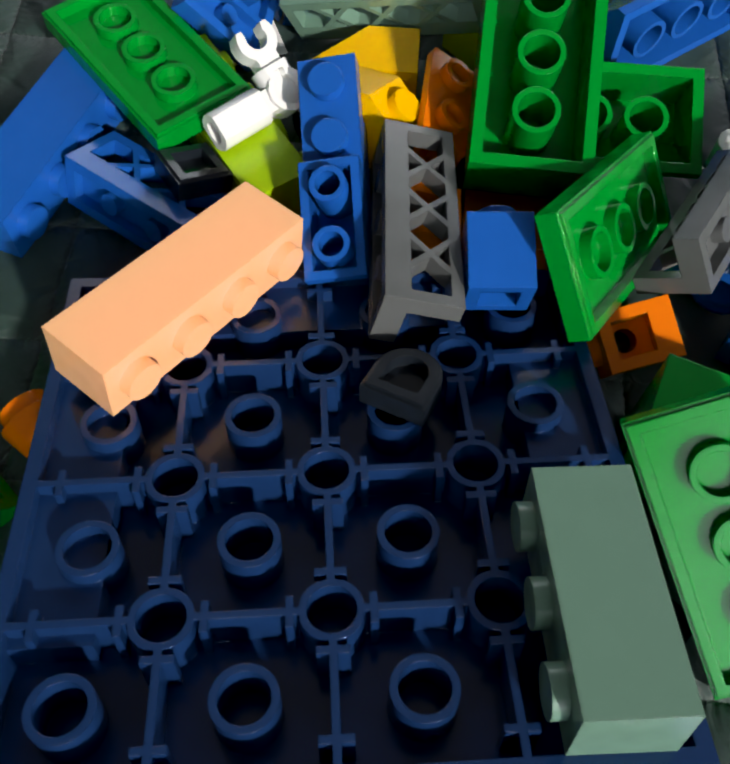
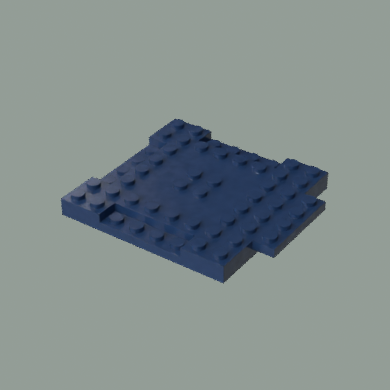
[0,269,720,764]

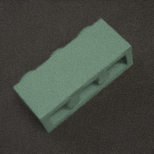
[511,464,706,756]

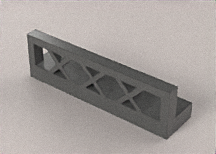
[368,118,466,343]
[632,149,730,294]

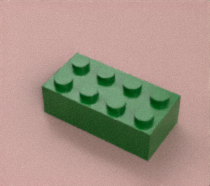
[462,0,609,199]

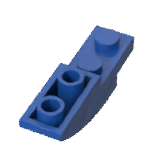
[297,52,370,285]

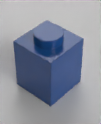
[461,205,538,310]

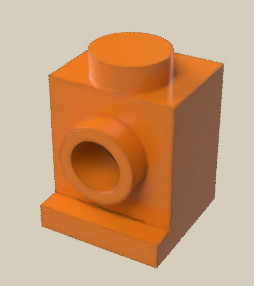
[587,294,687,379]

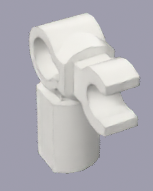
[202,19,300,151]

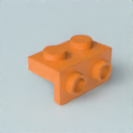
[413,47,474,168]

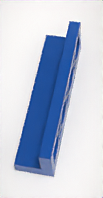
[64,131,226,251]

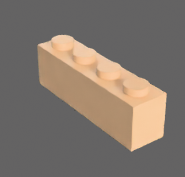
[41,181,304,417]

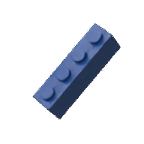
[0,48,127,258]

